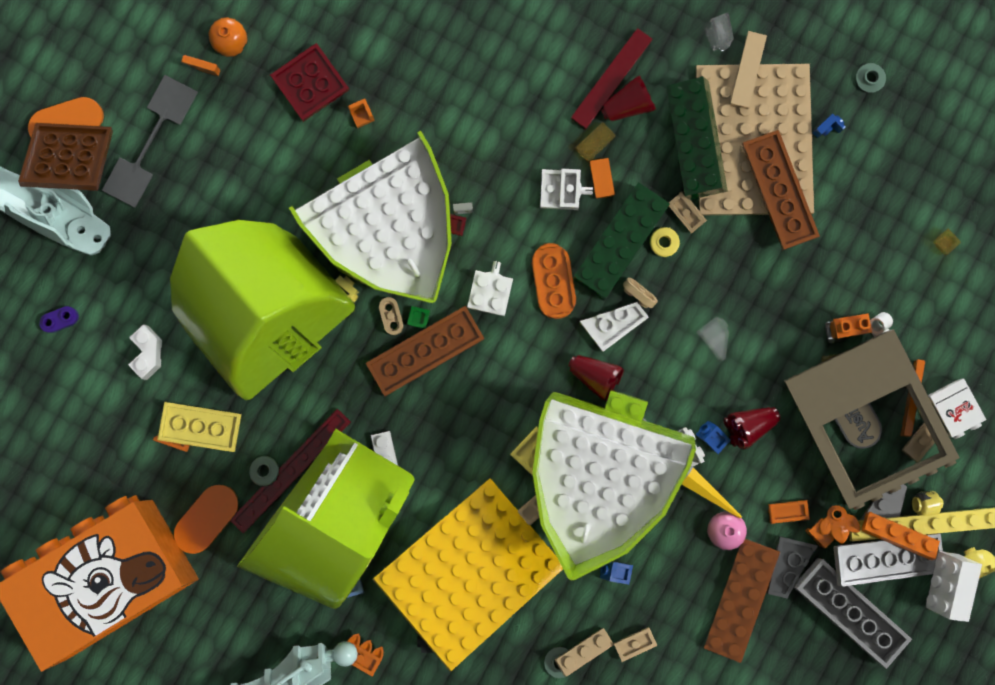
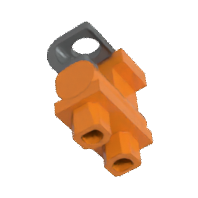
[825,313,872,343]

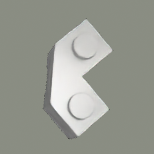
[129,324,162,380]

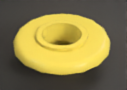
[650,227,680,257]

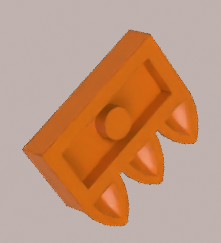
[347,633,384,677]

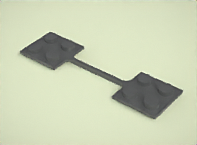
[102,75,198,208]

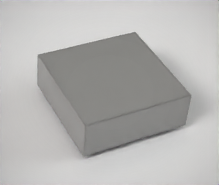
[453,202,473,215]

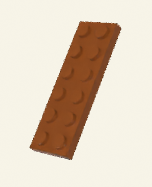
[742,130,820,250]
[366,306,484,397]
[704,539,780,663]

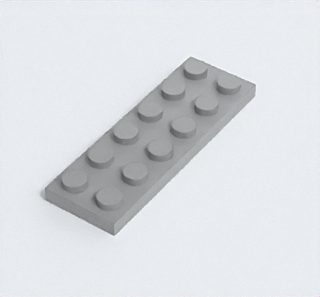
[834,533,943,587]

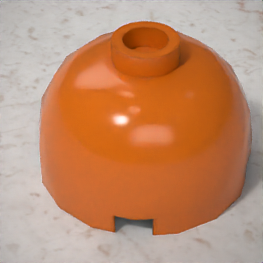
[209,17,247,57]

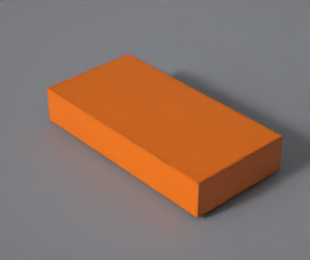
[589,158,615,199]
[768,500,810,524]

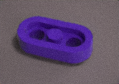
[40,306,79,333]

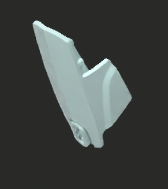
[0,167,111,255]

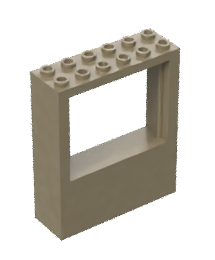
[784,329,960,510]

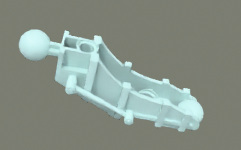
[231,641,358,685]

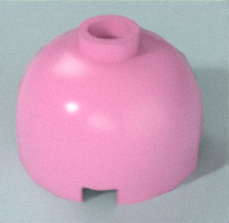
[707,511,747,550]

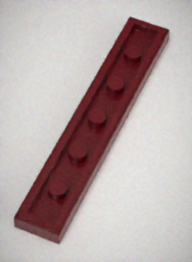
[571,28,653,130]

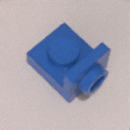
[813,114,846,138]
[696,421,731,454]
[600,561,633,585]

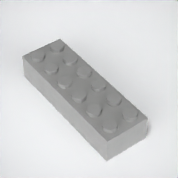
[794,558,912,669]

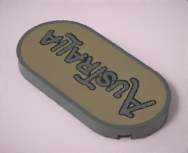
[834,403,882,449]

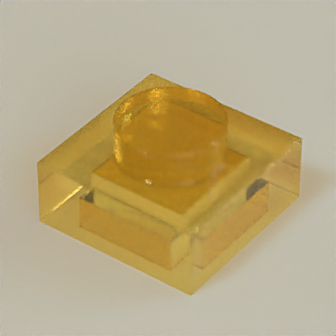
[933,228,961,256]

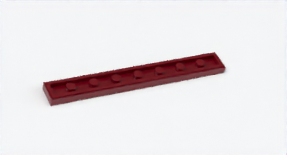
[230,409,351,534]

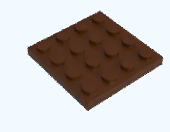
[18,123,113,191]

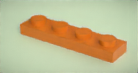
[861,512,940,560]

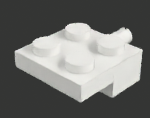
[540,169,593,210]
[467,261,513,317]

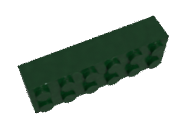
[667,76,728,200]
[573,182,670,300]

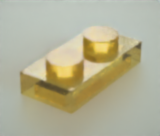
[575,122,616,162]

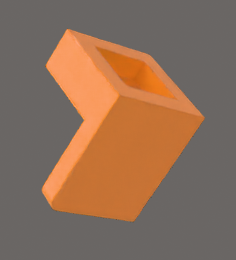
[348,99,375,128]
[805,518,834,548]

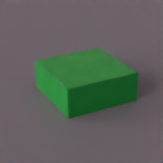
[407,306,430,329]

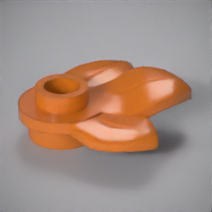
[820,505,860,544]

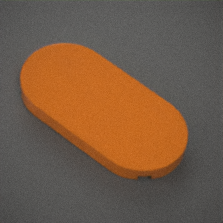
[28,97,104,137]
[532,243,576,319]
[174,485,239,554]

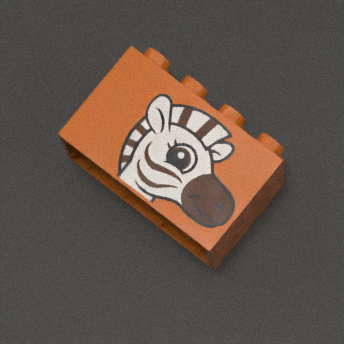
[0,495,199,672]

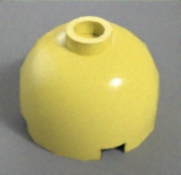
[964,547,995,578]

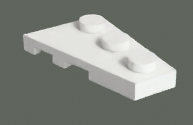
[580,302,649,352]

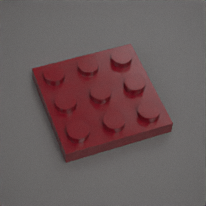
[270,43,349,122]

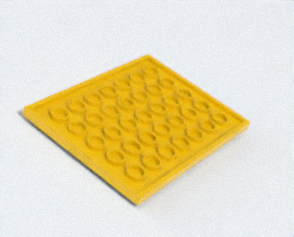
[373,478,563,671]

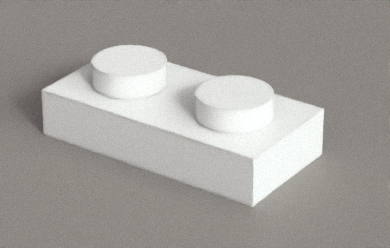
[371,431,398,466]

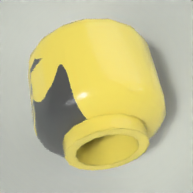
[912,491,943,516]

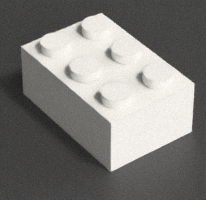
[926,551,982,622]

